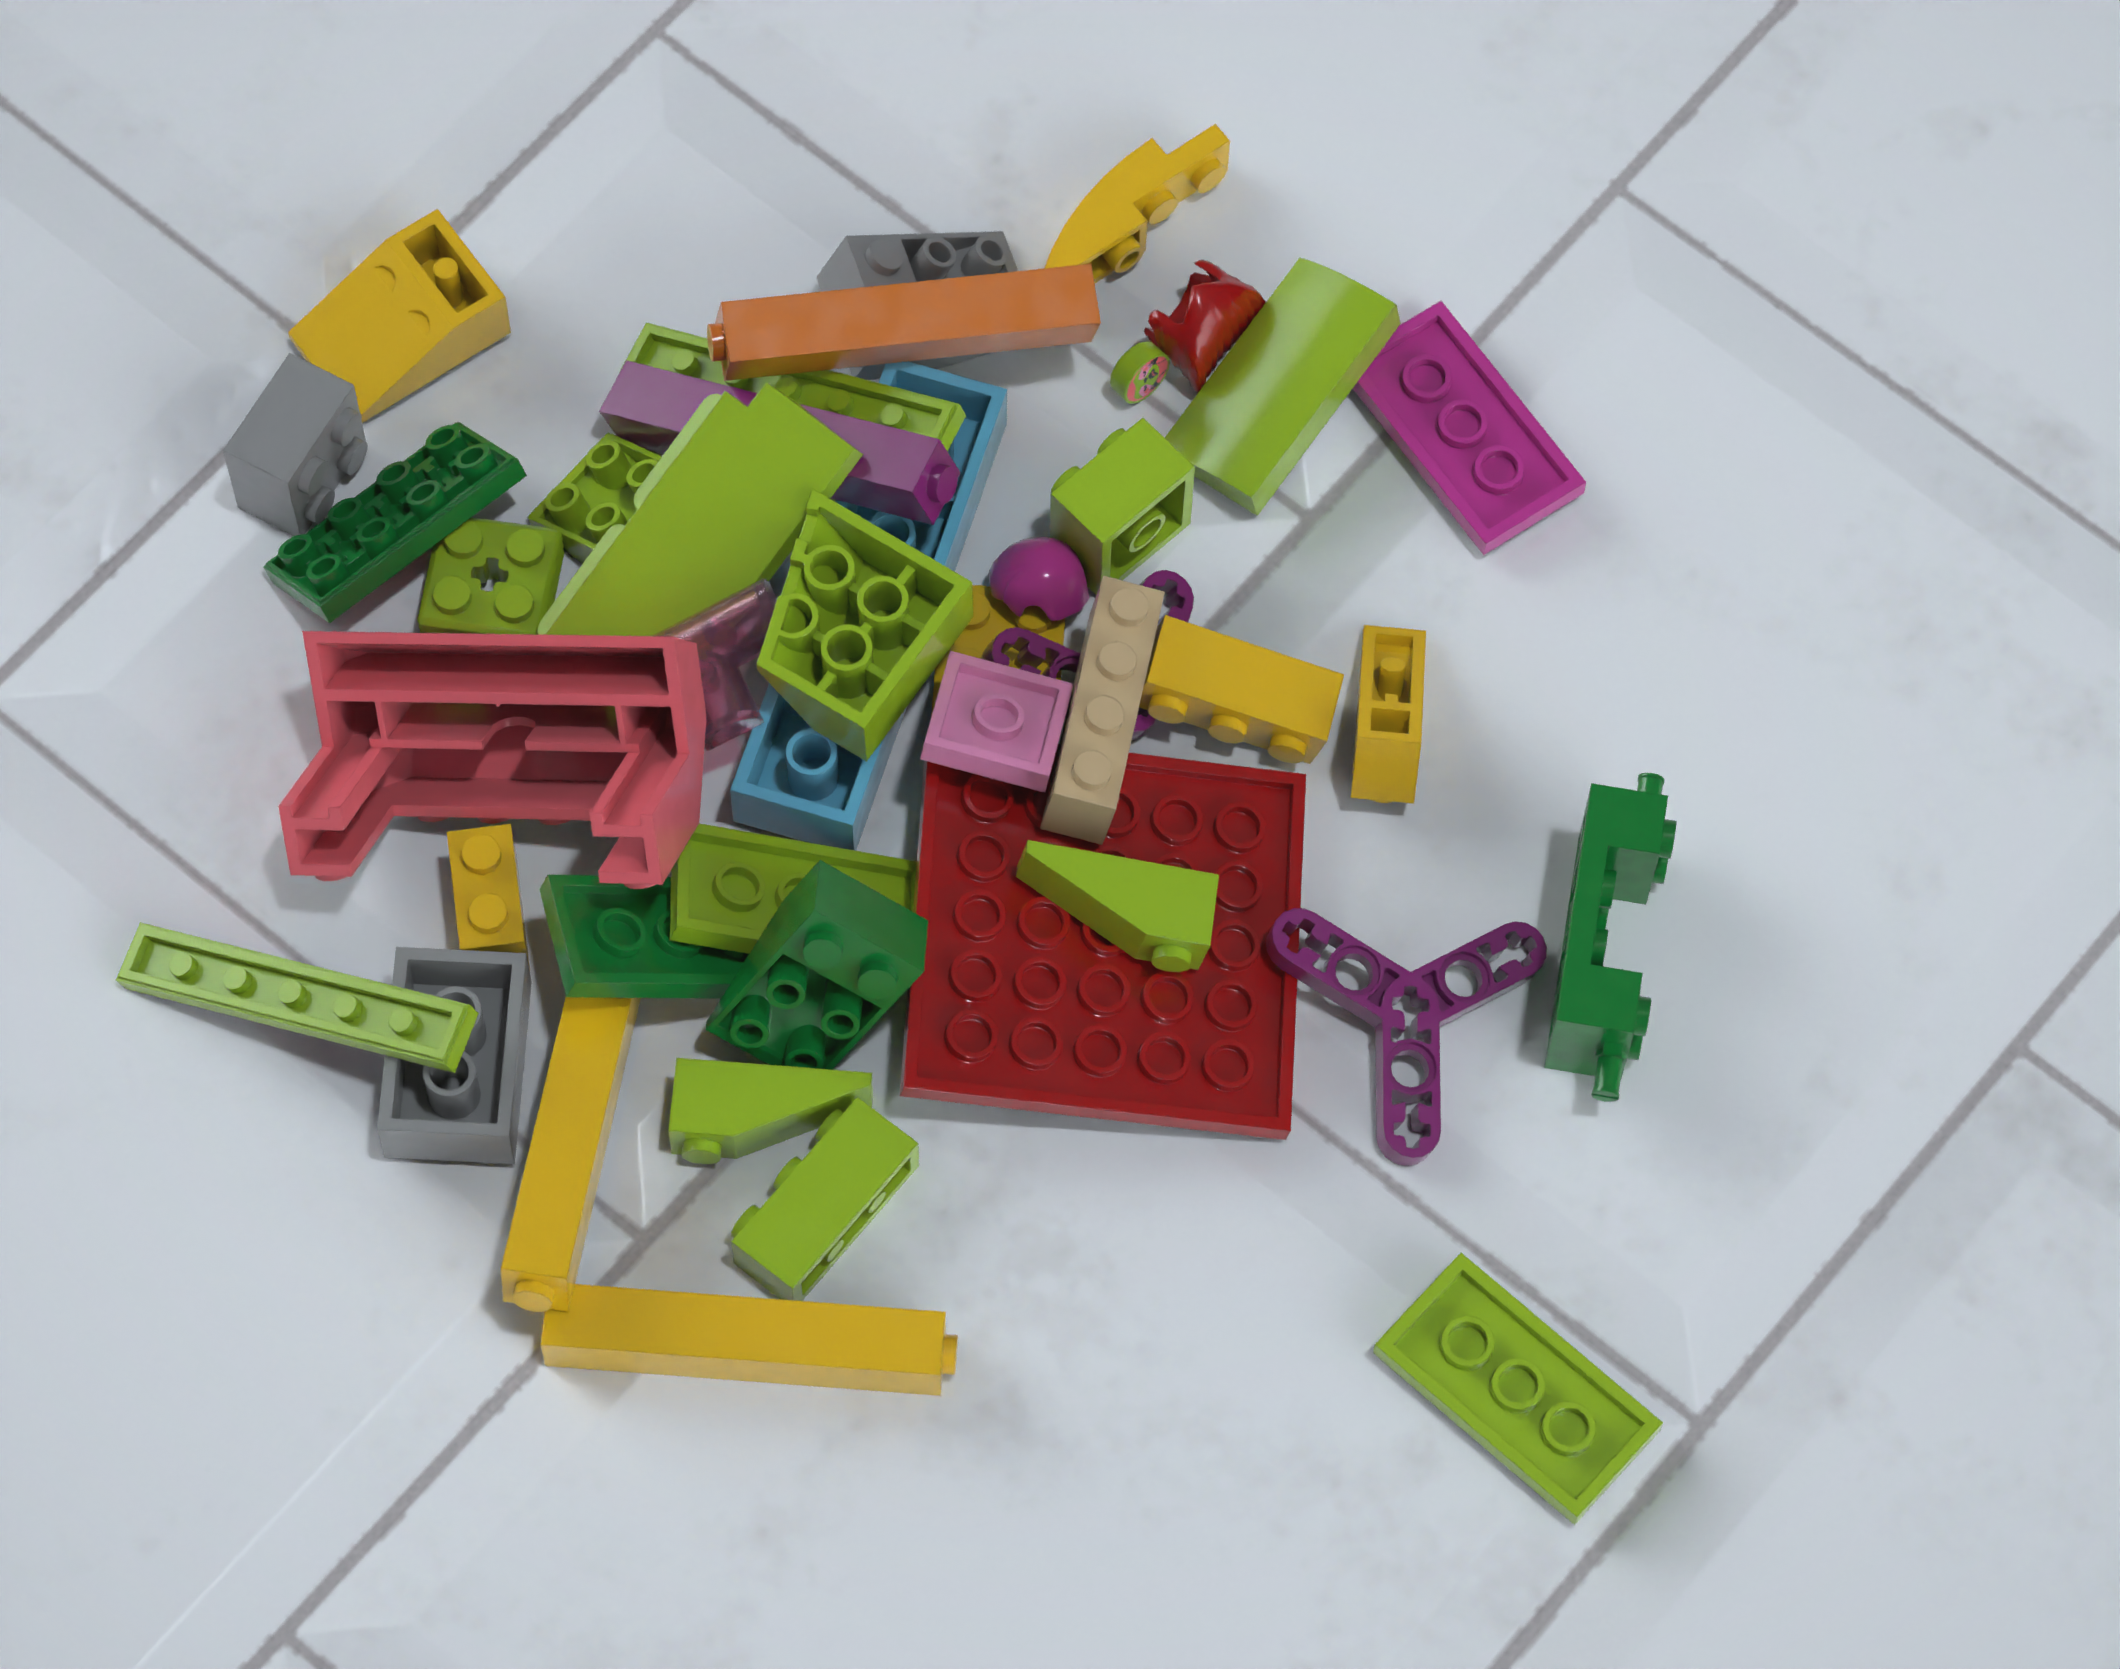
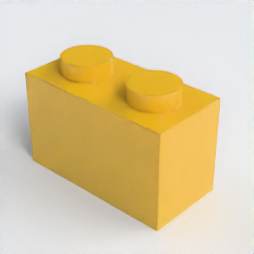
[447,824,530,971]

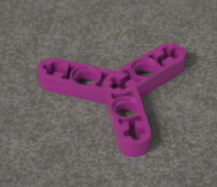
[1266,908,1547,1166]

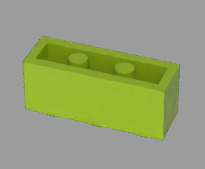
[731,1097,919,1301]

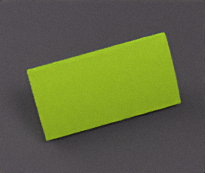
[1165,257,1401,516]

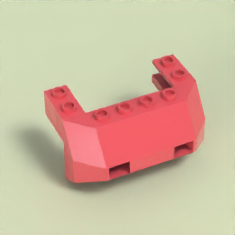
[278,631,706,889]

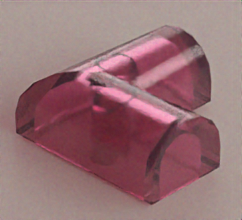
[653,578,777,751]

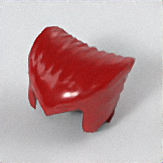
[1144,260,1266,393]

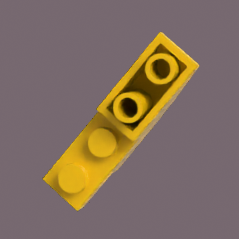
[1045,124,1230,284]

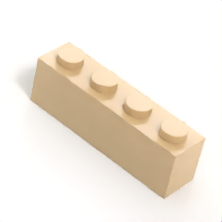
[1040,576,1165,845]

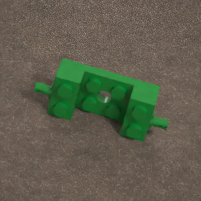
[1544,773,1677,1102]

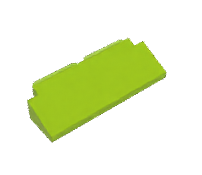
[537,382,863,672]

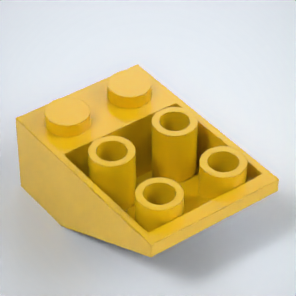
[288,208,511,423]

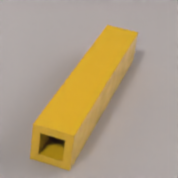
[501,997,641,1312]
[541,1284,958,1396]

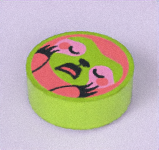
[1110,341,1170,404]

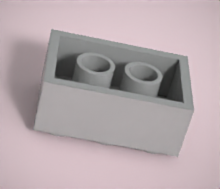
[377,947,532,1164]

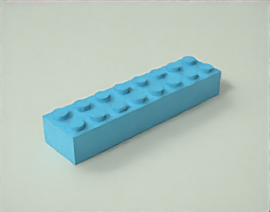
[730,361,1007,851]

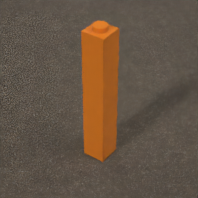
[707,264,1101,381]

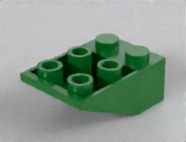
[705,860,928,1070]

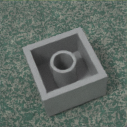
[223,353,368,536]

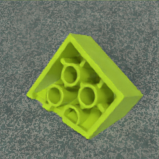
[756,488,974,762]

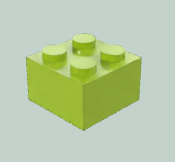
[1050,418,1195,595]

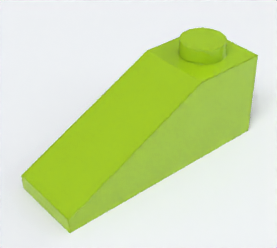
[1016,840,1219,972]
[668,1058,873,1164]

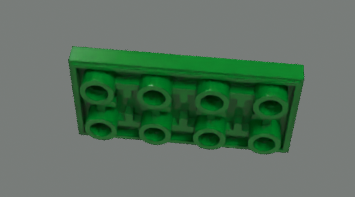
[263,422,527,623]

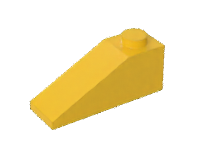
[1351,625,1426,803]

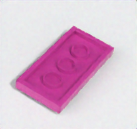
[1352,301,1586,555]

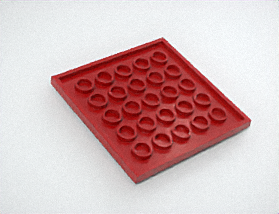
[900,744,1306,1140]

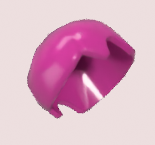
[988,537,1089,621]

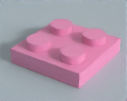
[920,651,1074,793]

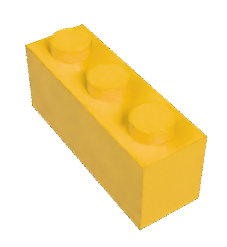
[1139,615,1344,764]

